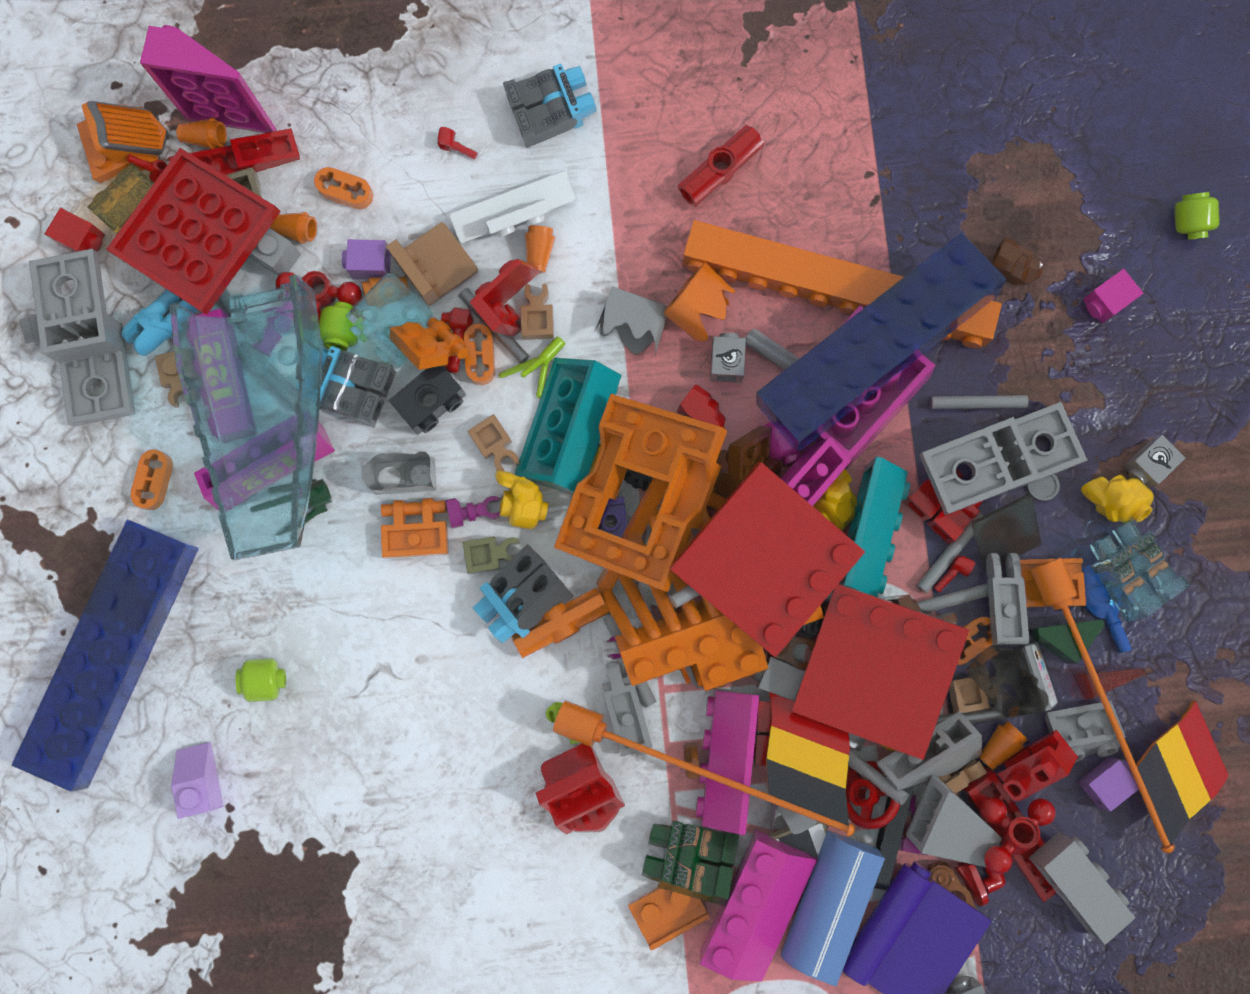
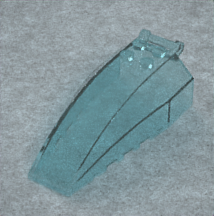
[169,275,322,561]

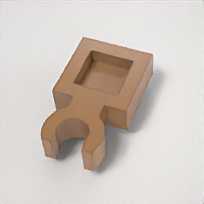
[521,284,554,340]
[155,348,196,408]
[467,414,520,471]
[949,675,1009,714]
[925,760,987,794]

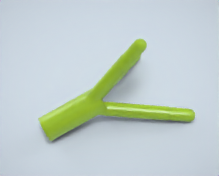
[498,336,565,398]

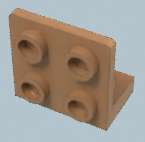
[386,222,478,307]

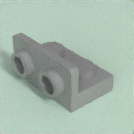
[1044,701,1126,762]

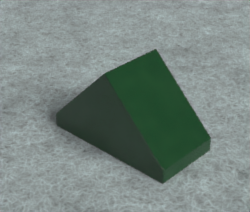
[1028,620,1104,664]

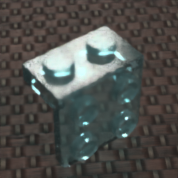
[345,273,433,367]

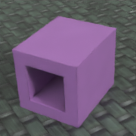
[342,239,391,280]
[1077,757,1139,812]

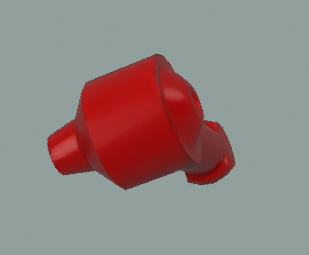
[441,307,473,374]

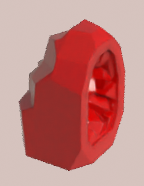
[677,384,726,429]

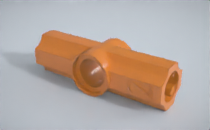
[511,587,609,658]

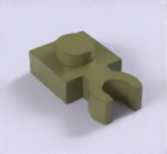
[463,536,519,574]

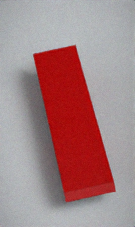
[168,128,300,175]
[962,766,1056,902]

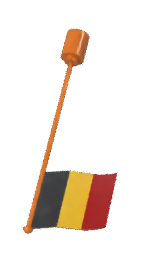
[1030,557,1229,853]
[553,692,855,836]

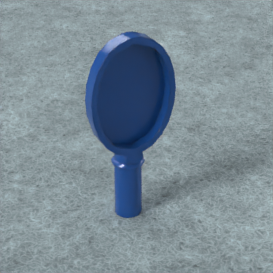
[1082,564,1132,654]

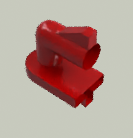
[955,862,1006,907]

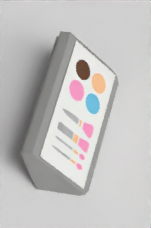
[1014,641,1058,711]

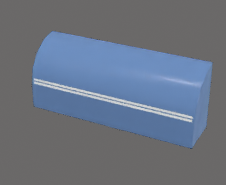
[780,830,885,986]

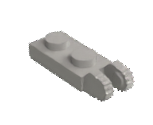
[986,553,1029,645]

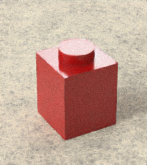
[44,207,105,252]

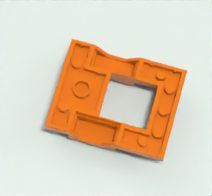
[554,394,727,592]

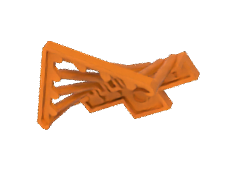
[596,478,824,691]

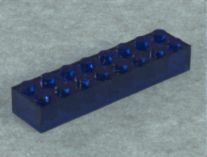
[756,232,1006,453]
[11,519,199,792]

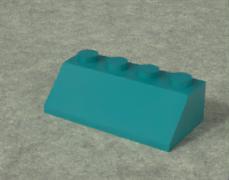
[515,358,622,494]
[839,456,910,597]

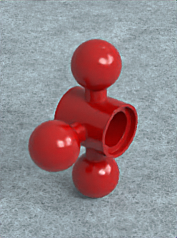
[275,271,362,332]
[979,797,1056,874]

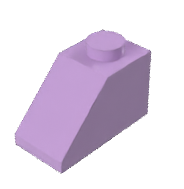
[171,742,224,819]

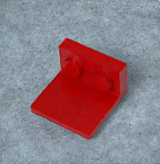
[469,259,540,337]

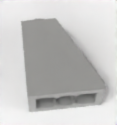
[906,776,1002,867]

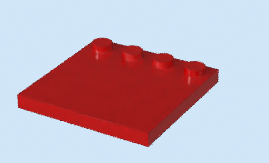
[106,148,281,315]
[669,462,865,658]
[792,584,969,760]

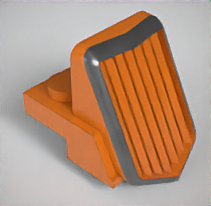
[76,101,168,183]

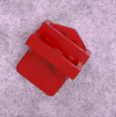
[535,744,625,835]

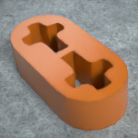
[314,167,373,210]
[464,323,495,385]
[130,449,173,510]
[957,617,992,665]

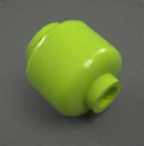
[1174,192,1220,240]
[317,302,362,351]
[235,658,287,702]

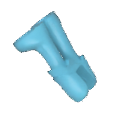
[121,289,199,356]

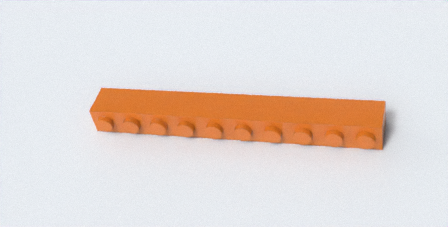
[682,220,1002,349]

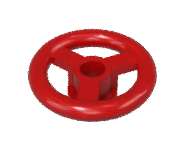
[846,761,900,829]

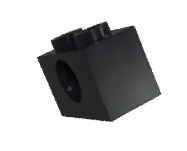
[388,366,466,435]

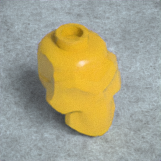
[813,469,857,531]
[495,470,548,530]
[1081,475,1154,523]

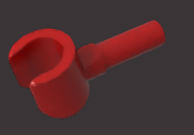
[437,127,478,160]
[126,154,167,183]
[933,556,975,593]

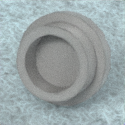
[20,314,40,346]

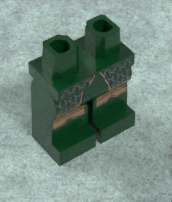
[641,820,740,906]

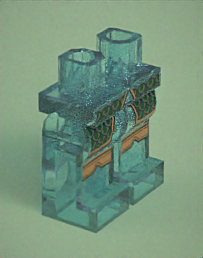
[1089,520,1190,622]

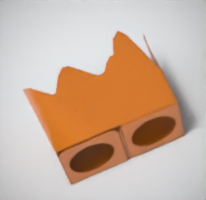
[663,262,736,342]

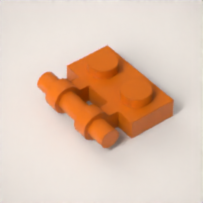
[389,317,468,370]
[381,498,449,559]

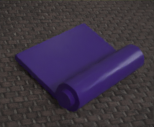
[843,861,992,994]

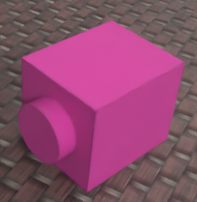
[1083,269,1144,324]

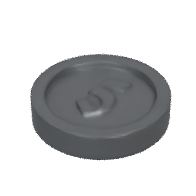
[1026,474,1060,502]

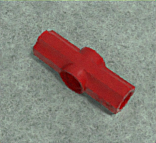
[678,124,764,207]

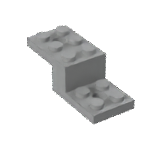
[29,249,135,426]
[919,402,1087,515]

